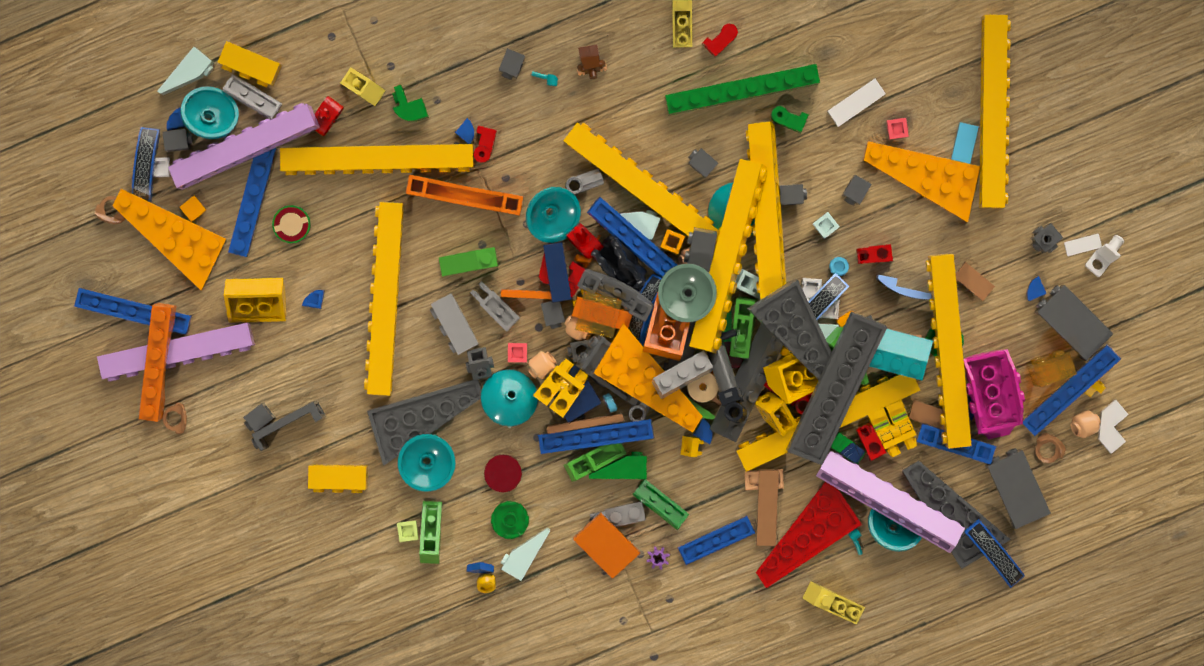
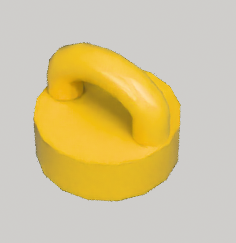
[477,574,496,593]

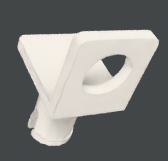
[1085,235,1124,277]

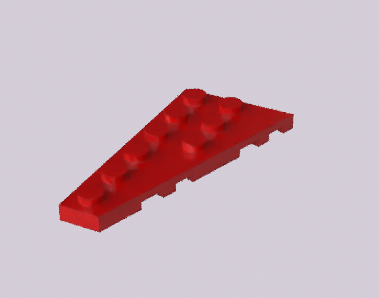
[756,482,862,588]

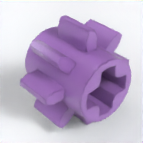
[646,546,670,570]

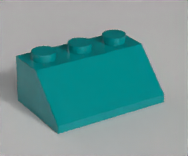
[869,329,933,381]

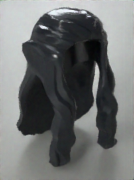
[591,235,647,292]

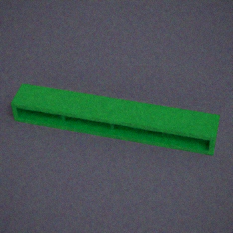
[665,64,820,116]

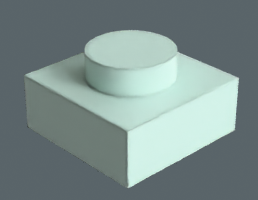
[813,212,839,239]

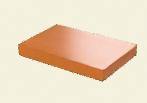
[573,512,640,579]

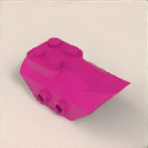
[964,349,1025,439]

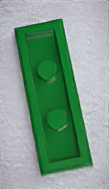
[632,479,689,530]

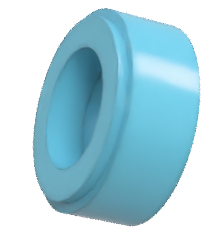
[829,257,849,276]
[602,393,617,413]

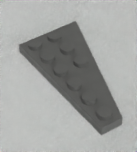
[747,279,832,380]
[367,379,482,466]
[902,460,1011,569]

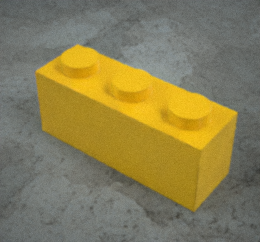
[218,41,282,88]
[308,464,368,493]

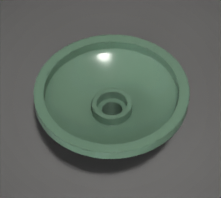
[658,264,717,322]

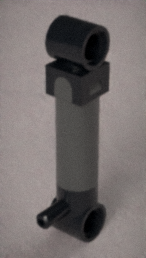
[707,329,747,423]

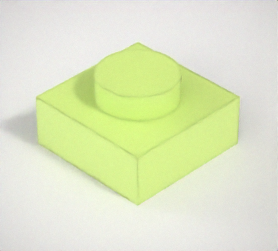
[397,520,419,542]

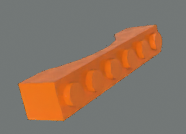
[406,175,524,216]
[139,303,177,422]

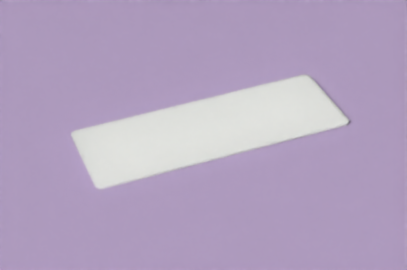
[1064,234,1102,256]

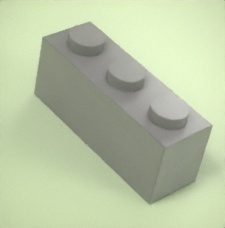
[430,293,479,355]
[652,350,713,399]

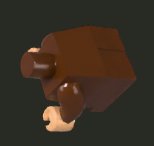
[577,44,607,79]

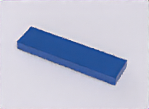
[678,516,755,565]

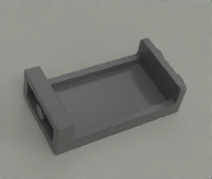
[1035,285,1113,361]
[575,334,638,406]
[251,400,326,451]
[985,448,1051,529]

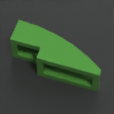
[564,443,627,482]

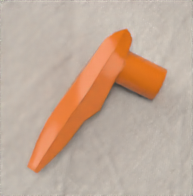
[575,235,601,268]

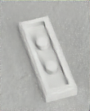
[827,79,886,127]

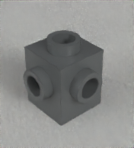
[1030,223,1063,253]
[465,347,494,380]

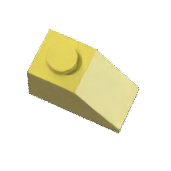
[340,67,386,106]

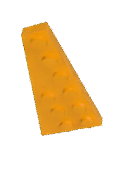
[863,141,980,223]
[113,189,226,291]
[594,323,703,433]

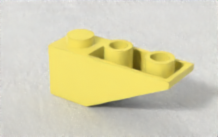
[672,0,692,48]
[803,581,865,624]

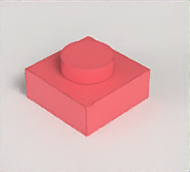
[886,118,909,140]
[508,343,527,362]

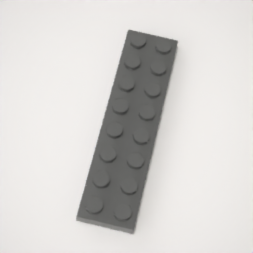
[786,311,887,465]

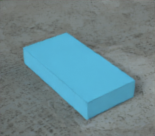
[951,122,979,164]

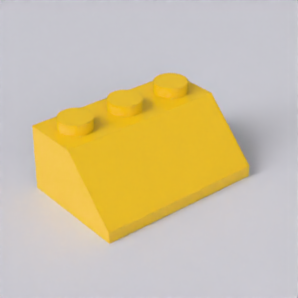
[224,278,286,323]
[763,354,819,404]

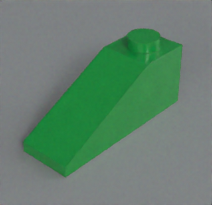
[589,451,647,479]

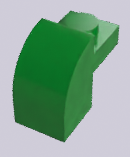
[392,85,429,122]

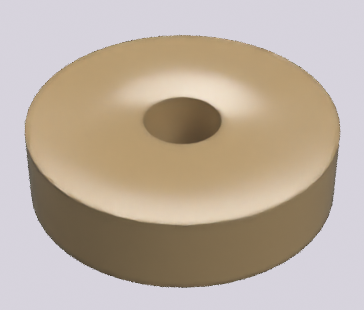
[687,373,718,402]

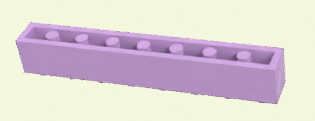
[168,103,320,190]
[97,323,255,382]
[816,451,965,553]

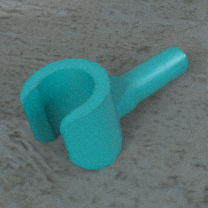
[531,71,558,86]
[848,528,863,555]

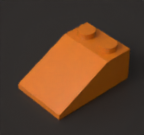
[642,292,690,361]

